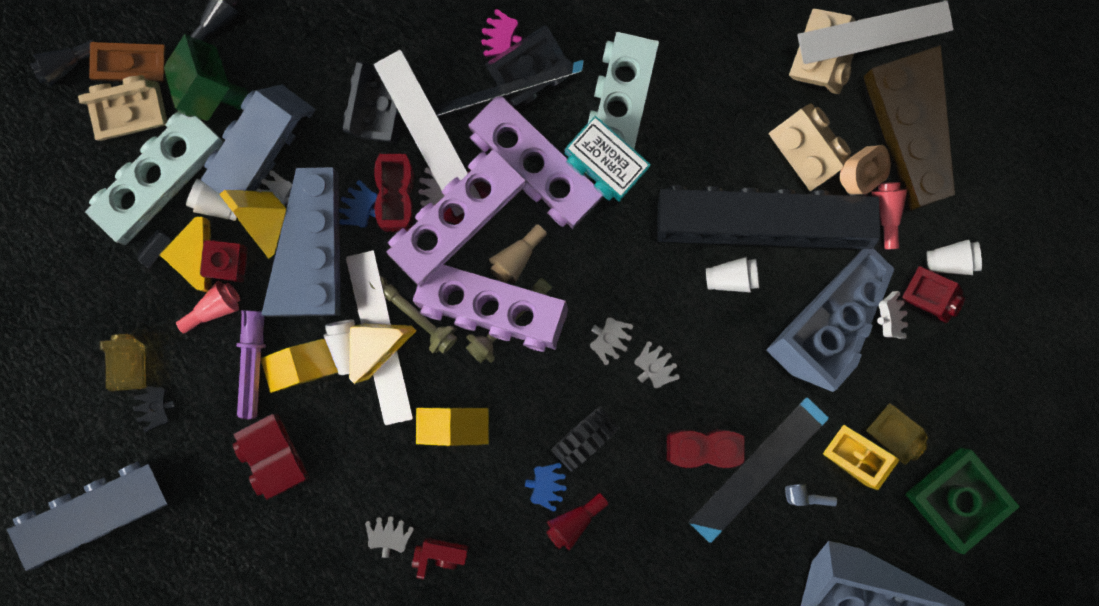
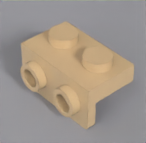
[789,9,856,94]
[78,75,167,141]
[768,104,851,191]

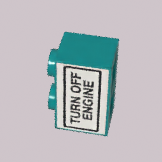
[565,116,651,202]

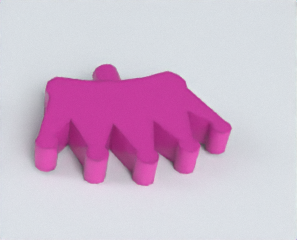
[481,9,522,57]

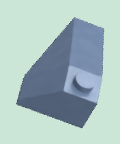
[766,248,894,392]
[801,541,965,606]

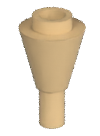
[489,224,547,284]

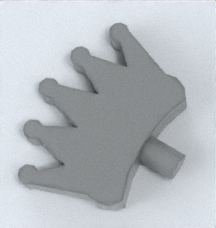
[590,318,633,365]
[635,341,679,388]
[365,516,414,558]

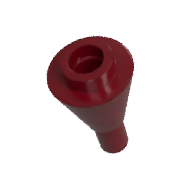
[546,493,608,550]

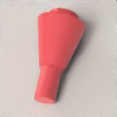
[871,182,908,249]
[176,281,240,334]

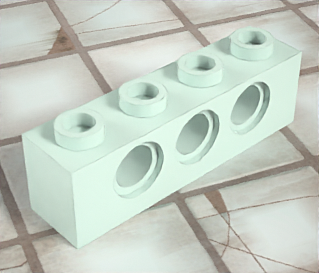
[584,32,659,179]
[85,111,224,245]

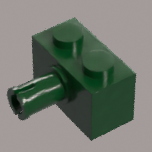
[164,34,248,121]

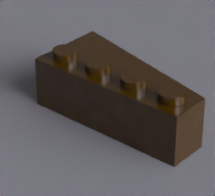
[863,45,955,211]

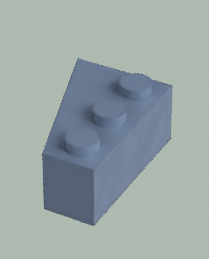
[201,85,316,194]

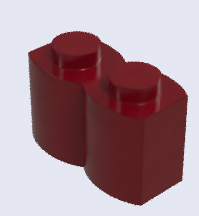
[374,154,415,231]
[233,414,310,499]
[667,430,744,468]

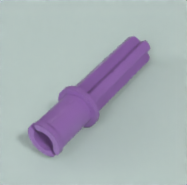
[237,310,266,419]

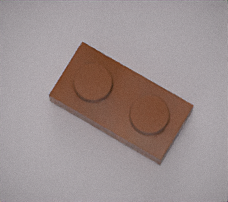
[89,42,166,83]

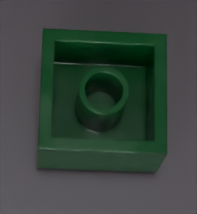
[905,448,1019,555]

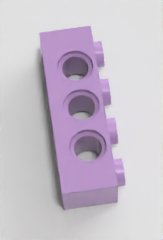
[469,96,603,229]
[387,149,525,287]
[413,265,569,352]

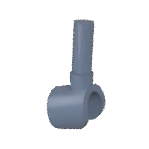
[785,484,837,506]

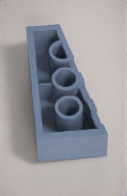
[261,167,340,317]
[7,461,167,571]

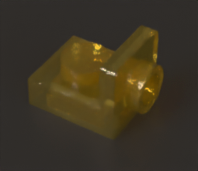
[100,334,146,391]
[866,403,928,465]

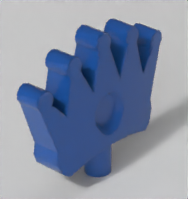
[339,180,377,228]
[525,463,567,511]

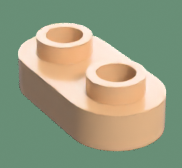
[840,145,891,195]

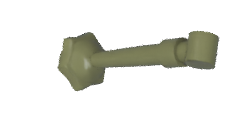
[369,275,457,354]
[466,277,552,363]

